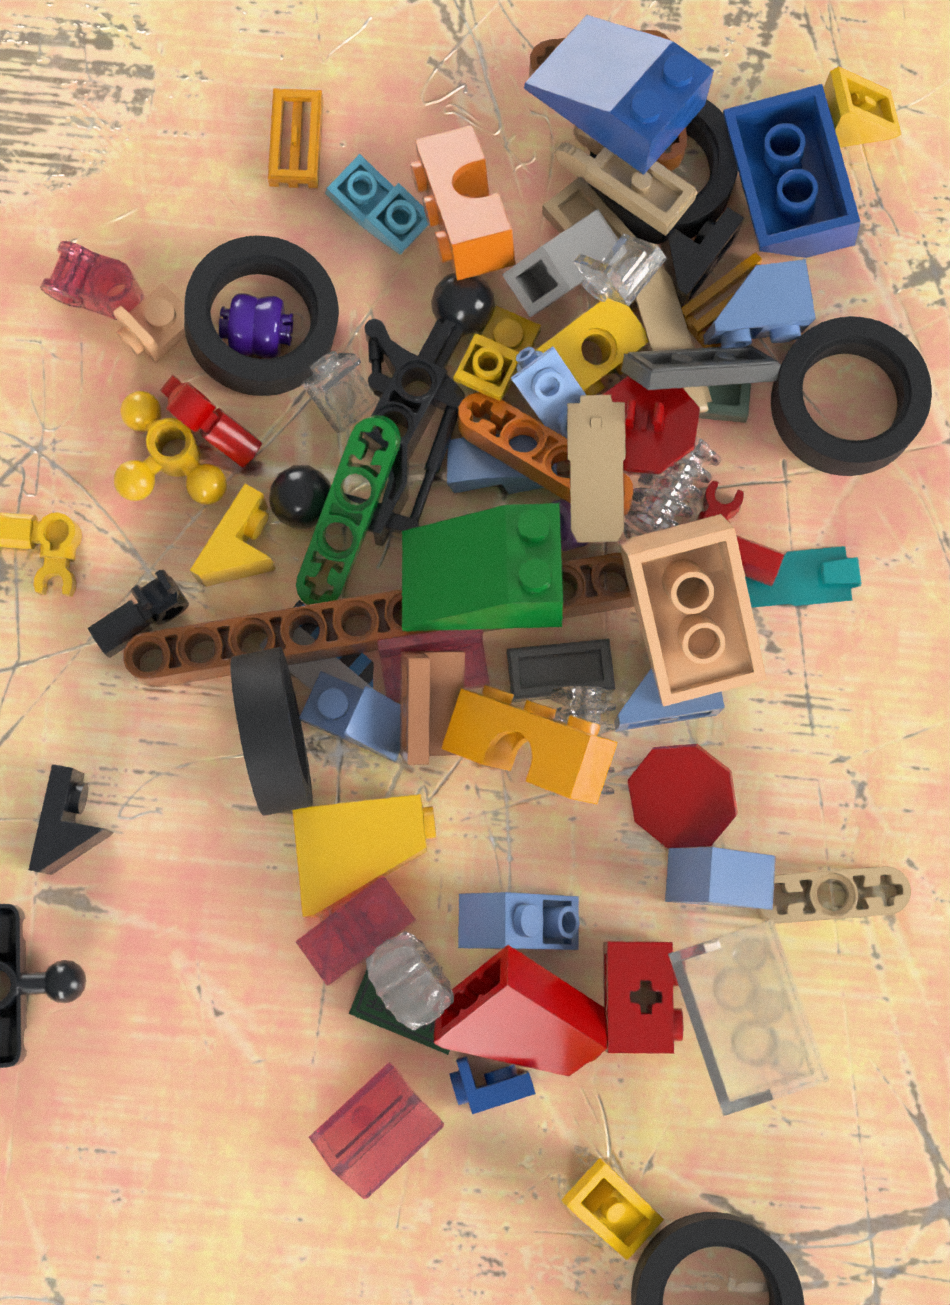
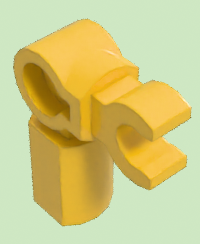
[0,512,82,597]

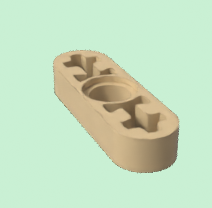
[755,866,911,924]

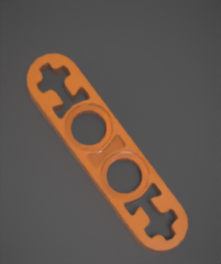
[458,392,633,516]

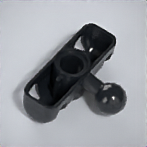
[0,904,87,1068]

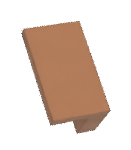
[400,650,465,765]

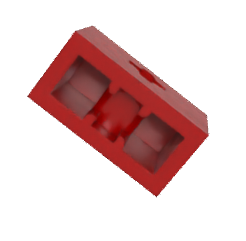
[603,941,684,1054]

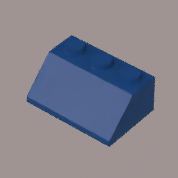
[723,84,861,258]

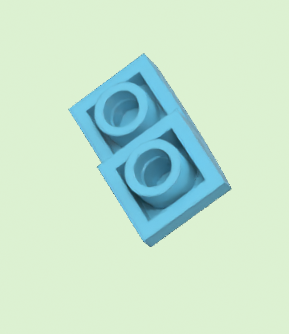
[325,154,428,255]

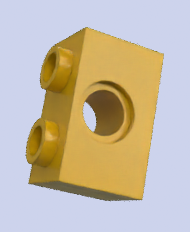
[535,290,649,395]

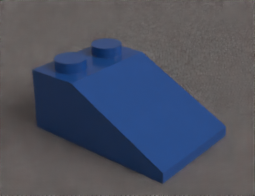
[524,15,714,175]

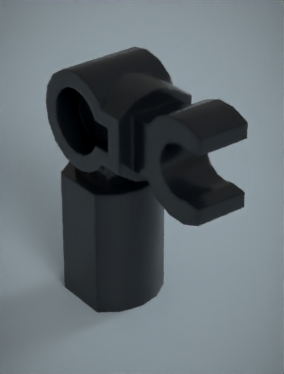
[88,570,189,658]

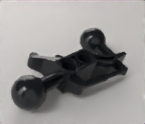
[269,273,495,546]

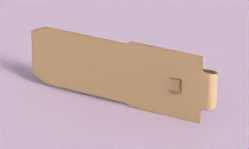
[631,267,712,413]
[567,395,626,543]

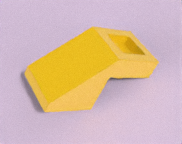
[454,305,541,401]

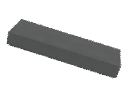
[621,345,781,390]

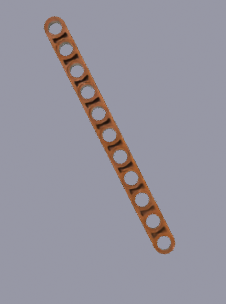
[123,552,634,688]

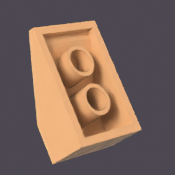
[618,514,767,707]

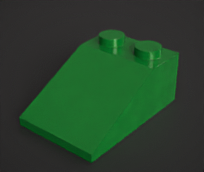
[402,503,563,631]

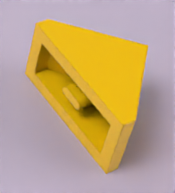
[823,66,902,148]

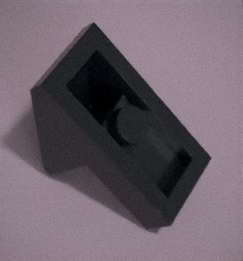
[660,207,744,308]
[28,764,113,875]

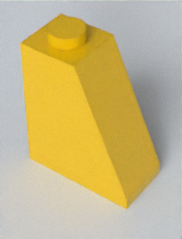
[292,794,436,918]

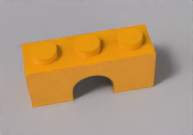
[441,685,618,804]

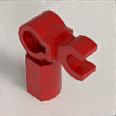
[160,374,262,468]
[696,480,785,587]

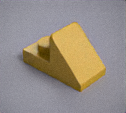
[190,483,276,587]
[561,1157,664,1261]

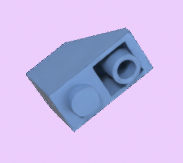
[703,259,816,348]
[458,892,580,950]

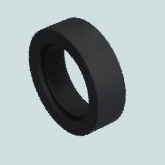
[588,100,738,244]
[184,235,339,396]
[771,316,932,476]
[230,647,313,816]
[631,1212,805,1305]

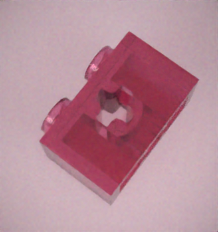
[295,875,418,986]

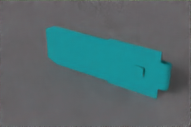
[745,546,862,608]

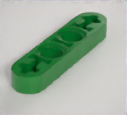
[296,415,401,605]

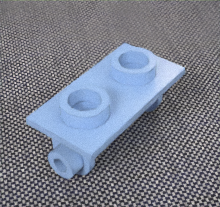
[511,346,586,438]

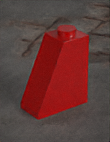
[434,945,607,1077]

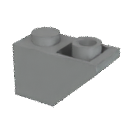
[502,209,626,317]

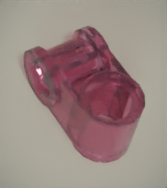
[40,241,145,320]

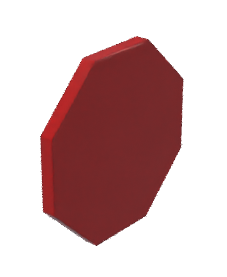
[602,376,700,474]
[628,744,738,849]

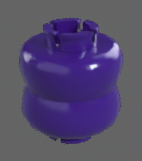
[219,293,294,359]

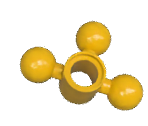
[114,391,227,505]

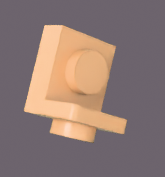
[113,283,185,363]

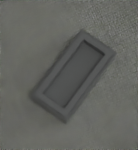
[506,639,615,702]

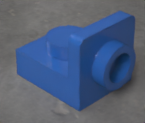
[449,1056,536,1115]

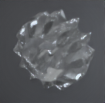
[366,931,454,1030]

